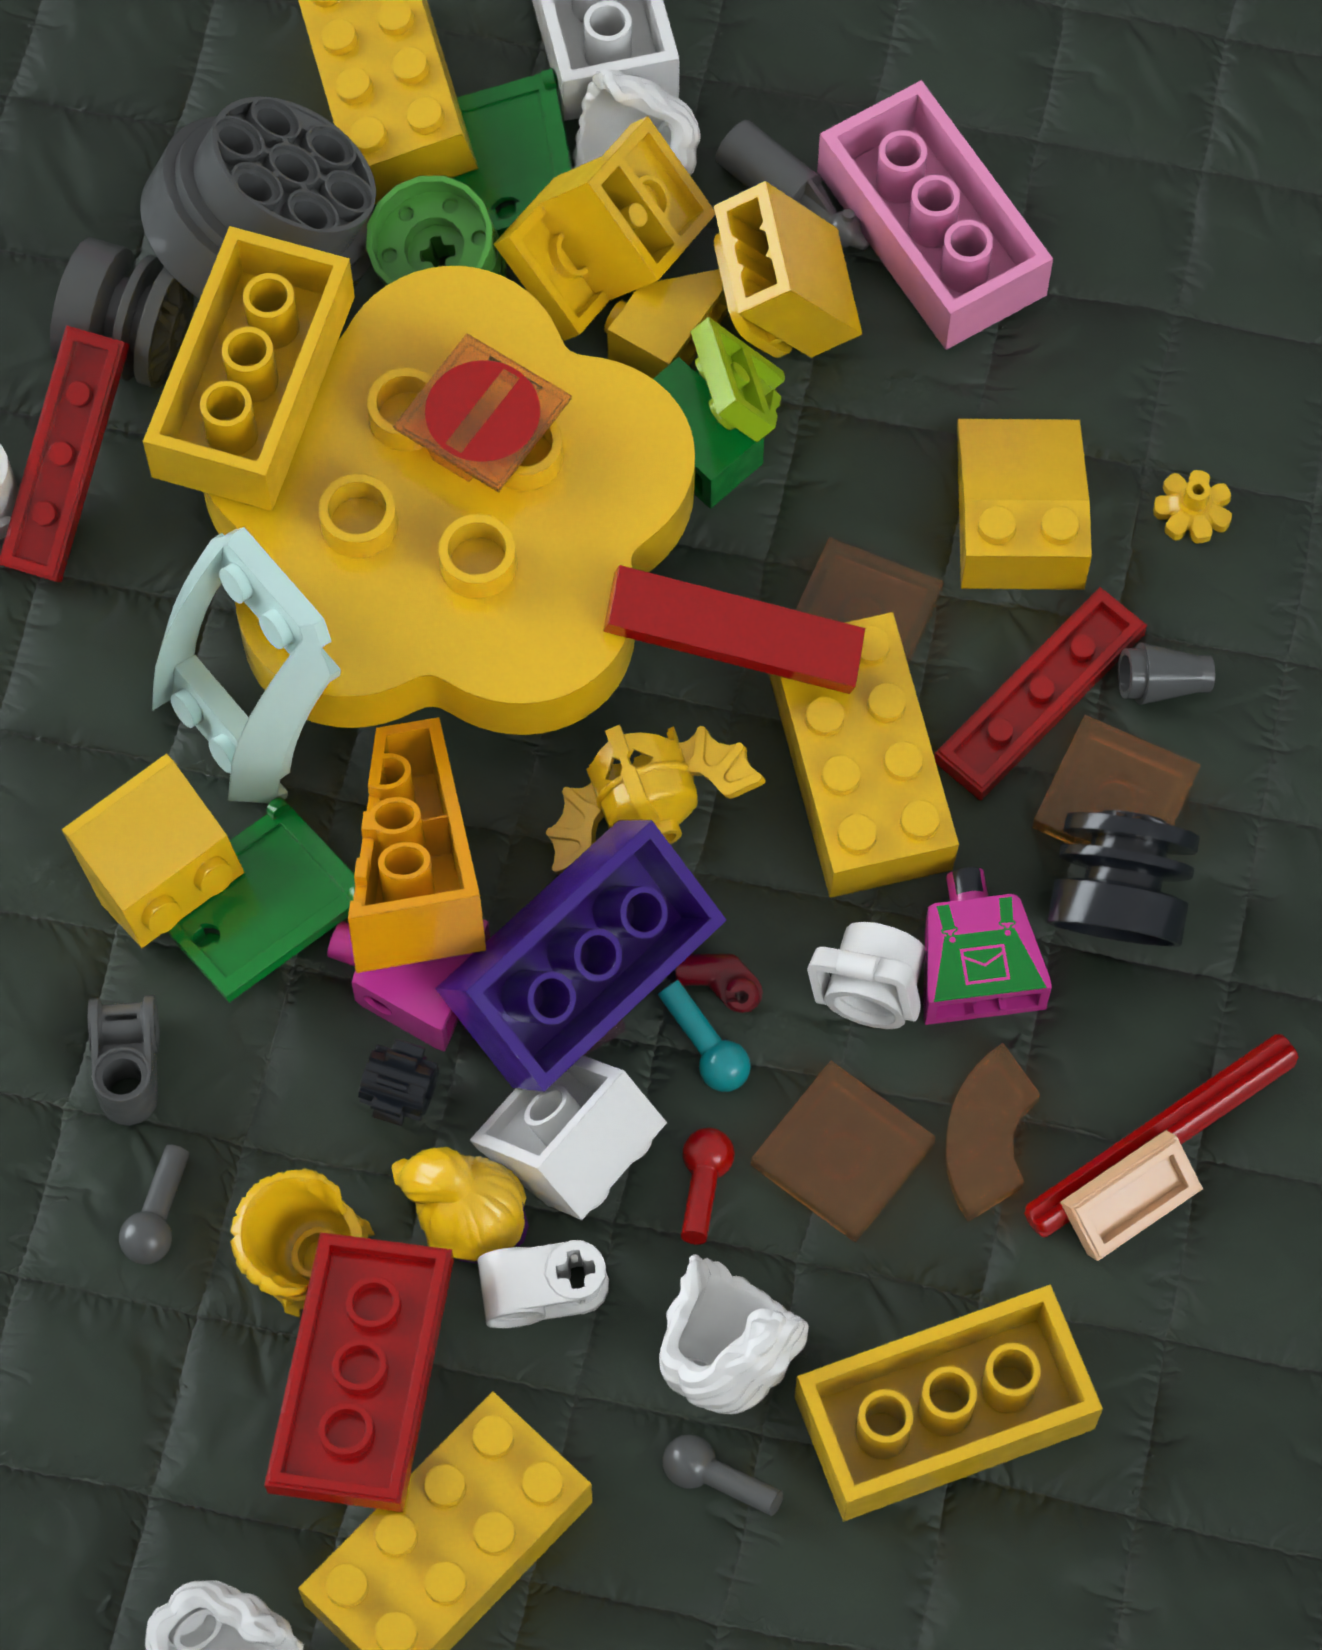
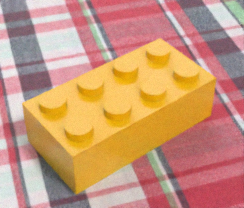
[298,0,478,205]
[143,226,355,511]
[769,612,959,898]
[795,1284,1103,1522]
[298,1391,593,1650]

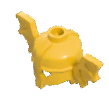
[546,725,765,875]

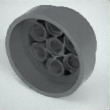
[140,97,376,299]

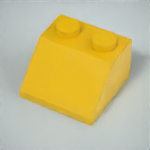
[61,753,245,948]

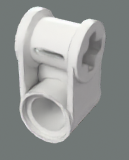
[477,1240,609,1328]

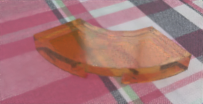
[945,1043,1040,1222]

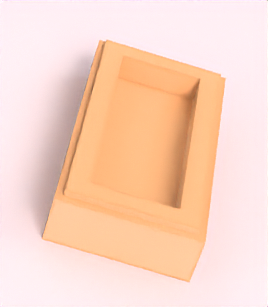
[1060,1130,1203,1261]

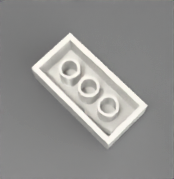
[532,0,679,121]

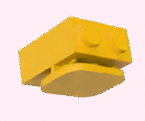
[714,181,862,358]

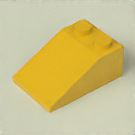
[957,419,1092,590]

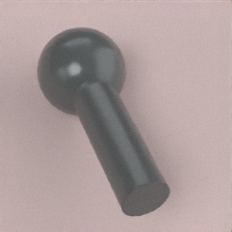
[119,1145,190,1265]
[663,1434,784,1516]

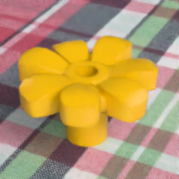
[1153,470,1232,544]

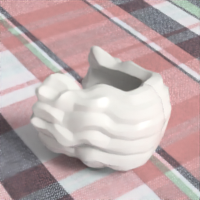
[573,69,701,176]
[659,1255,809,1414]
[145,1580,304,1650]

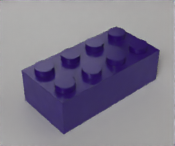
[435,820,727,1092]

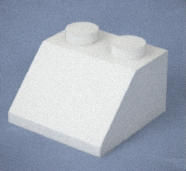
[470,1056,667,1220]

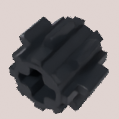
[358,1039,439,1126]

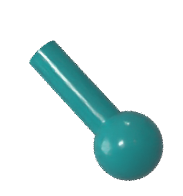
[657,980,751,1092]

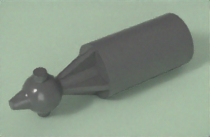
[715,120,869,251]

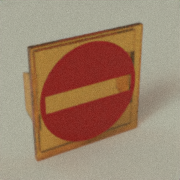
[393,334,572,492]

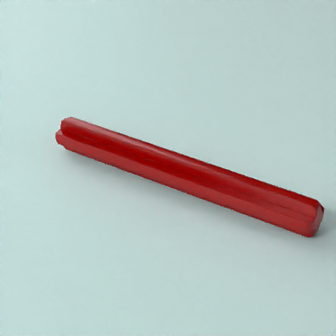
[1024,1034,1299,1237]

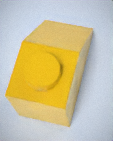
[604,269,728,379]

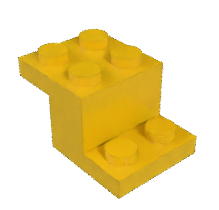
[493,116,715,341]

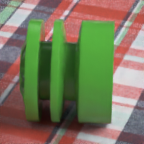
[366,176,507,287]

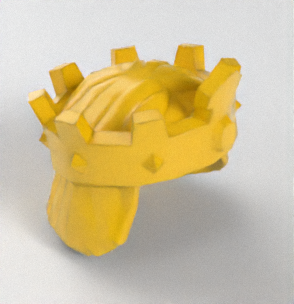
[230,1168,375,1317]

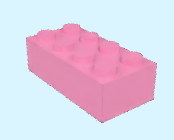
[817,80,1053,350]

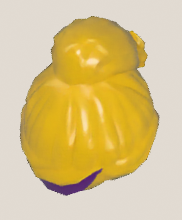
[392,1147,529,1264]

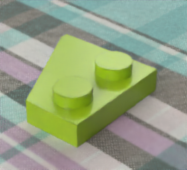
[690,317,785,442]

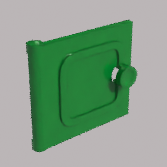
[451,68,573,236]
[166,797,355,1003]

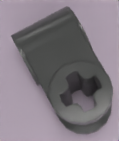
[88,994,160,1126]

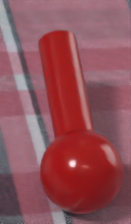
[681,1128,735,1245]

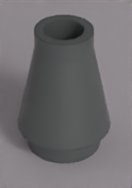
[1118,642,1215,705]

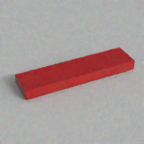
[0,325,130,582]
[603,565,866,694]
[934,587,1147,801]

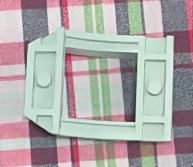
[152,527,341,804]

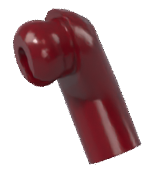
[676,953,763,1013]

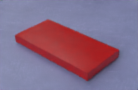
[264,1232,454,1512]

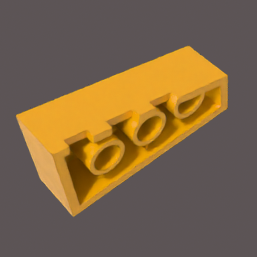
[348,717,486,973]

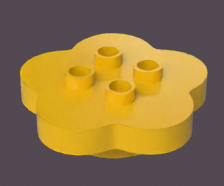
[203,266,695,735]

